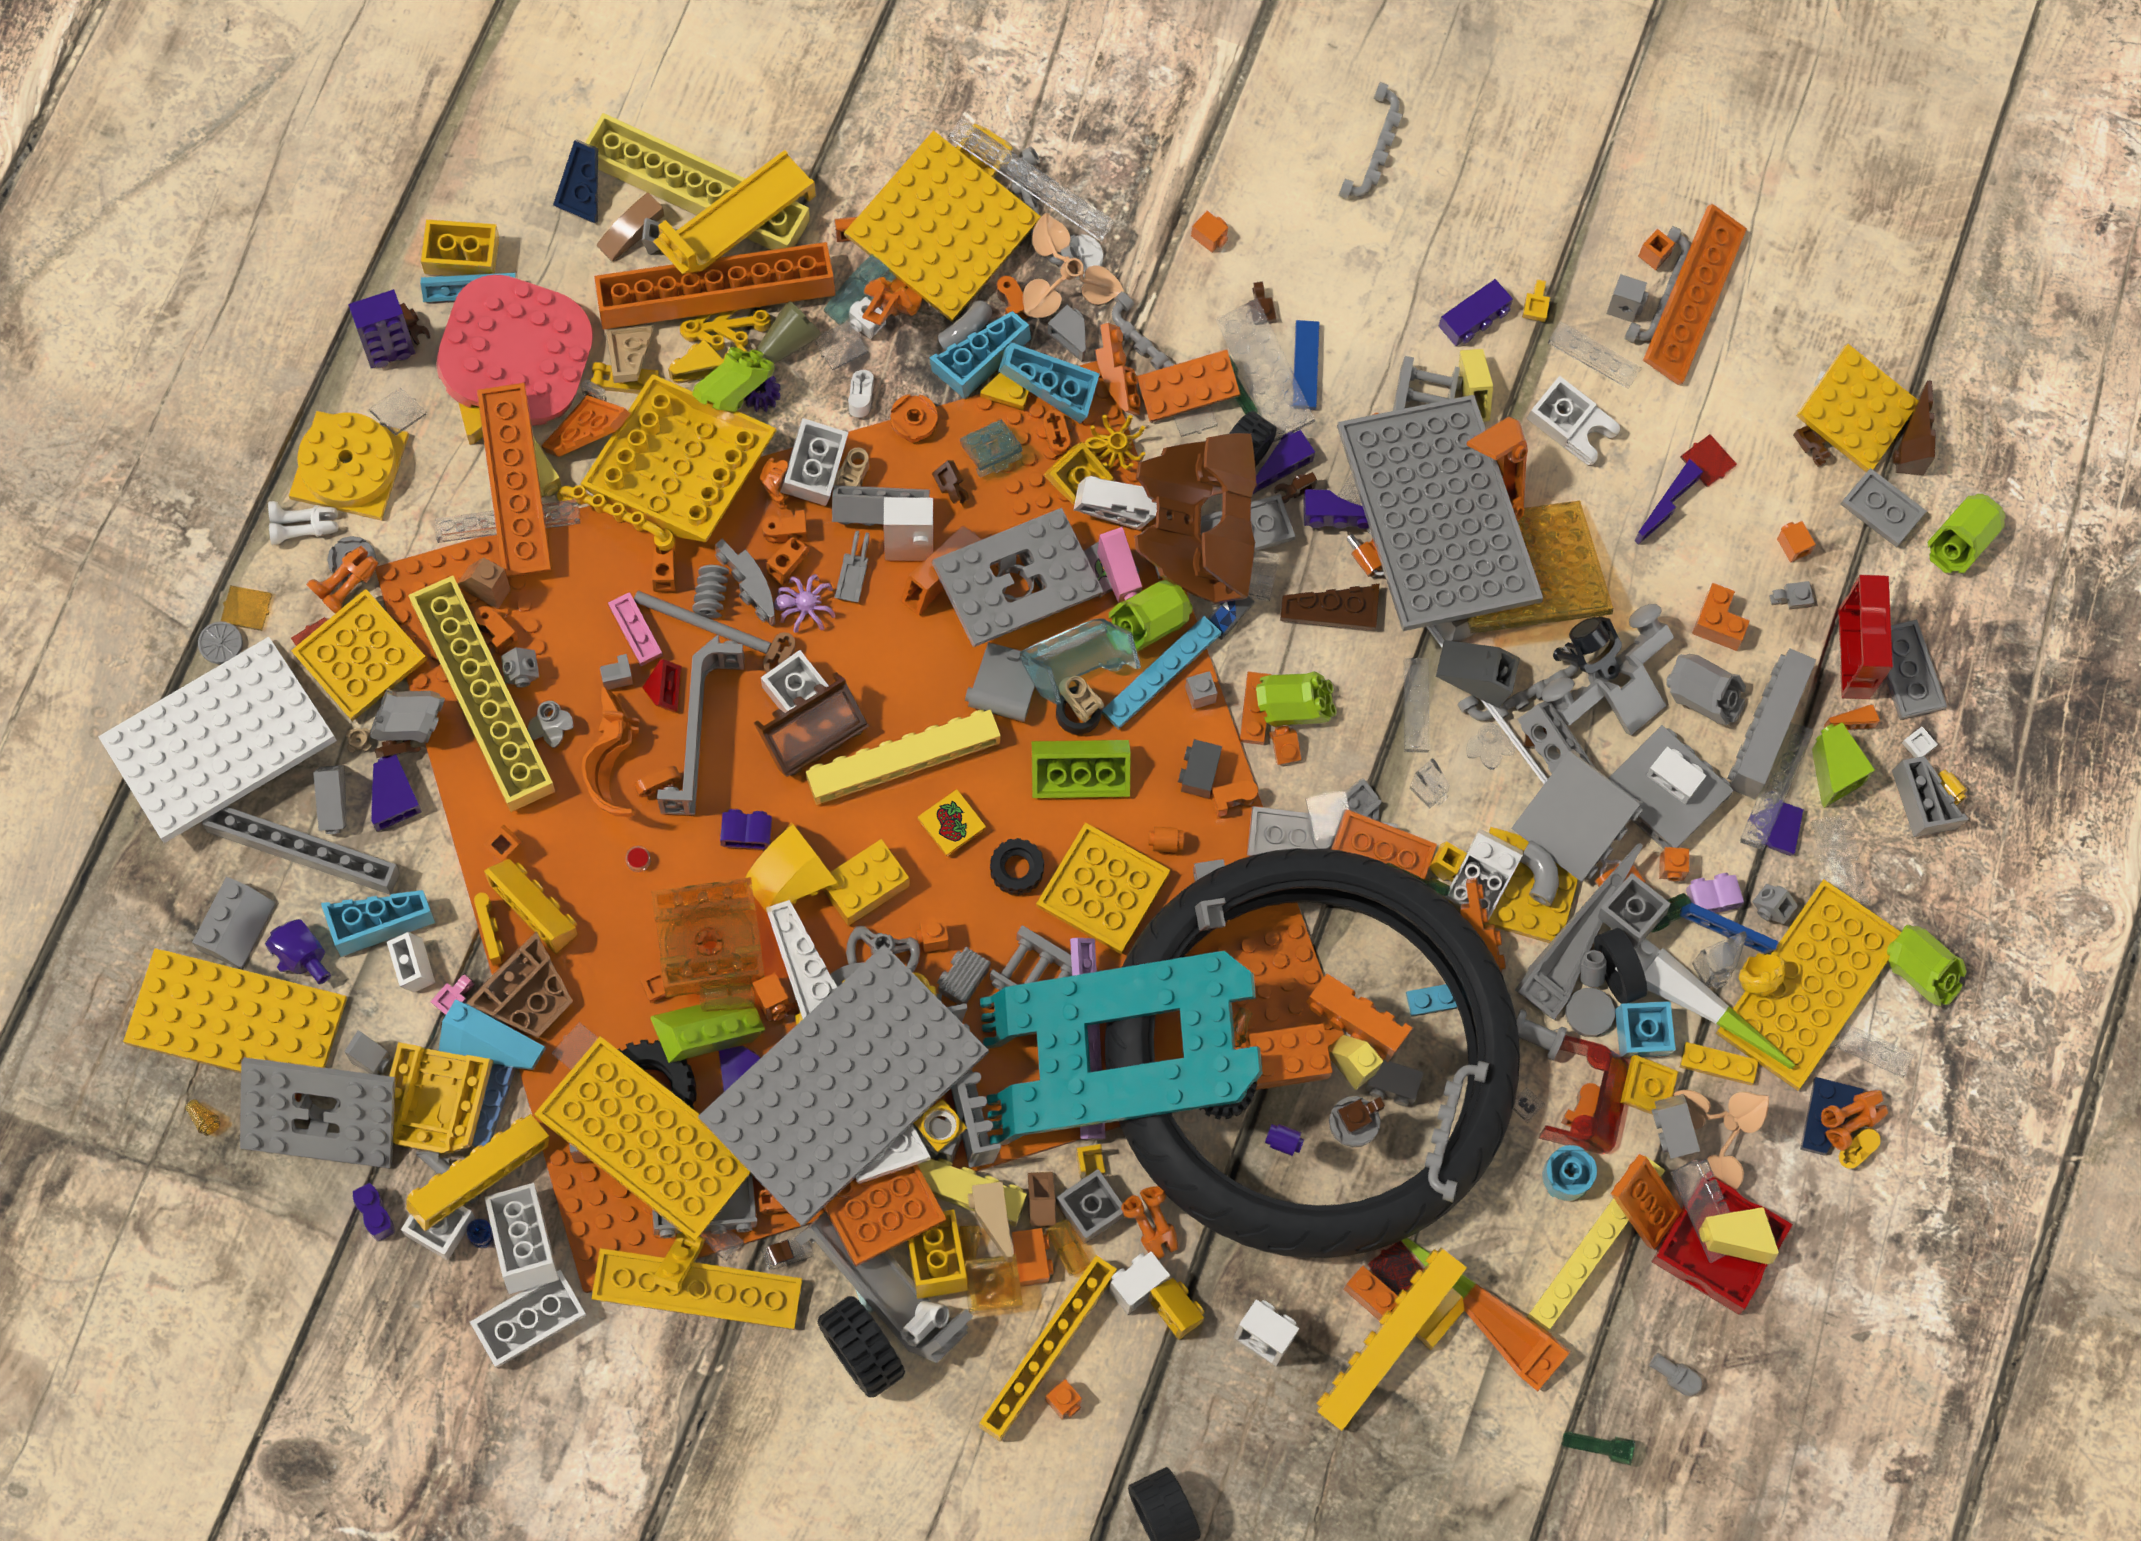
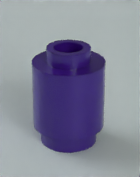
[1265,1124,1304,1156]

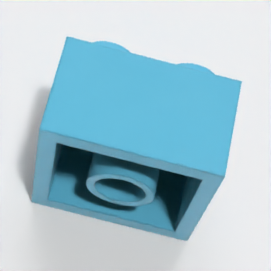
[1615,1001,1676,1058]

